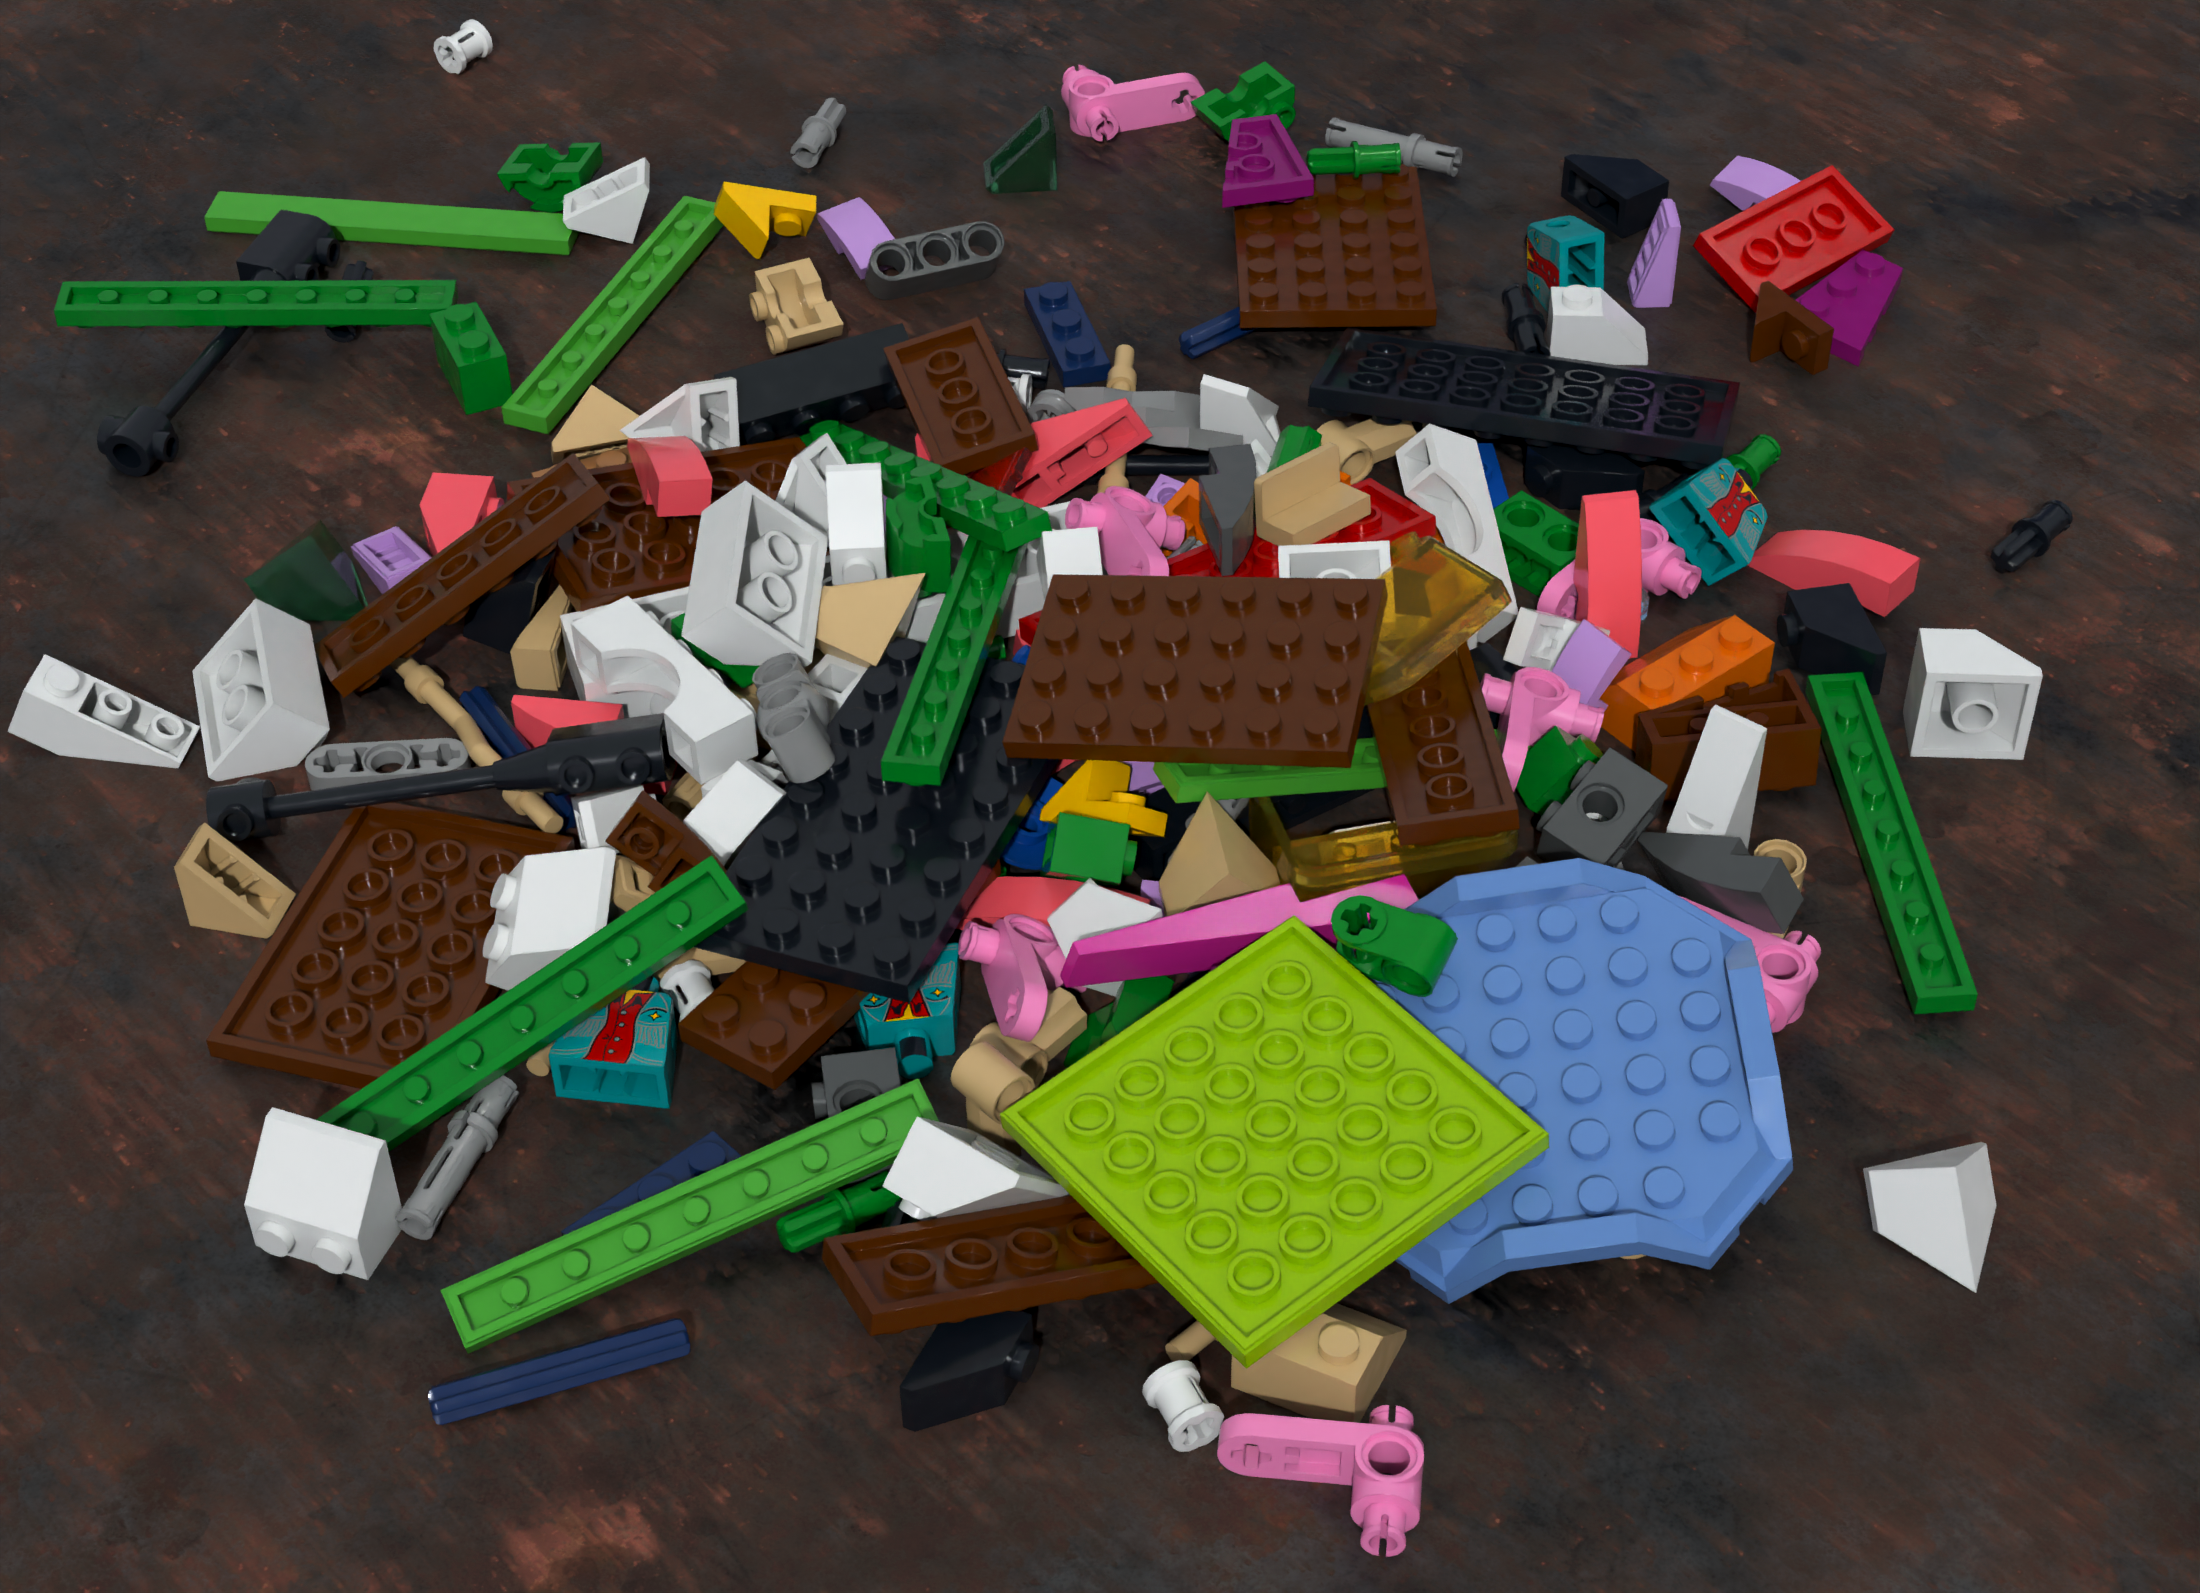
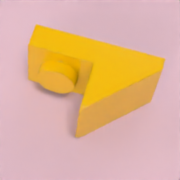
[714,181,817,260]
[1039,760,1168,837]

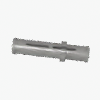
[1325,117,1463,177]
[396,1075,519,1240]

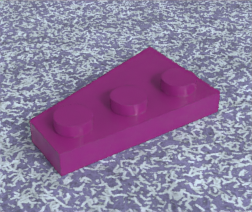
[1222,114,1314,208]
[1796,250,1903,367]

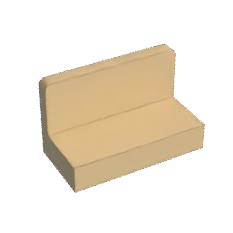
[1254,442,1371,546]

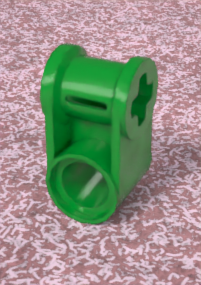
[1331,895,1458,997]

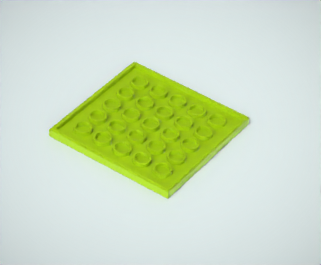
[1000,915,1549,1369]

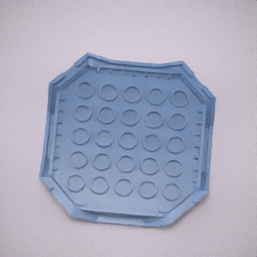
[1367,858,1793,1304]

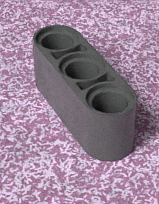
[865,221,1004,300]

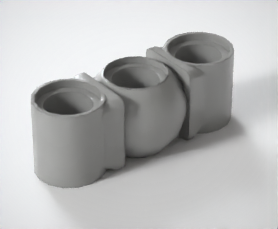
[752,653,835,783]

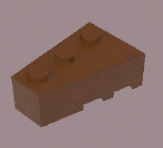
[1635,668,1821,802]

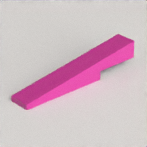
[1060,874,1419,988]

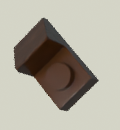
[1749,281,1834,375]

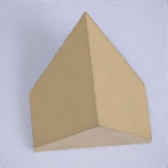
[551,384,639,464]
[814,573,926,668]
[1159,791,1281,917]
[174,822,296,939]

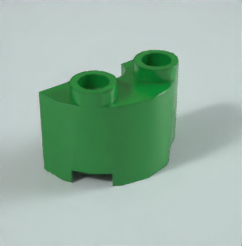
[1190,61,1296,142]
[497,142,603,213]
[886,474,951,598]

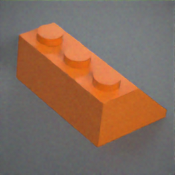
[1600,615,1775,753]

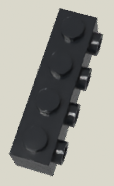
[714,323,909,446]

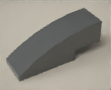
[1199,444,1257,576]
[1637,832,1804,934]

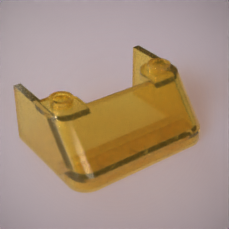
[1364,531,1512,706]
[1249,796,1519,902]

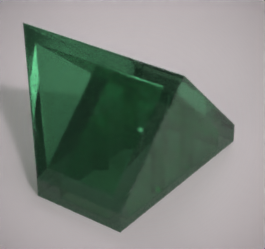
[983,104,1057,194]
[243,520,368,621]

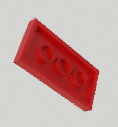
[1693,165,1895,313]

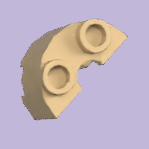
[749,257,843,355]

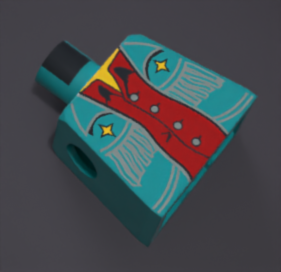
[1524,215,1605,313]
[1649,458,1768,586]
[853,943,961,1079]
[549,975,677,1109]

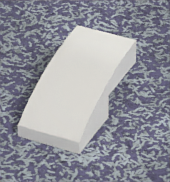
[1503,607,1610,672]

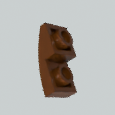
[605,790,727,893]

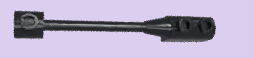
[97,209,340,477]
[206,713,676,842]

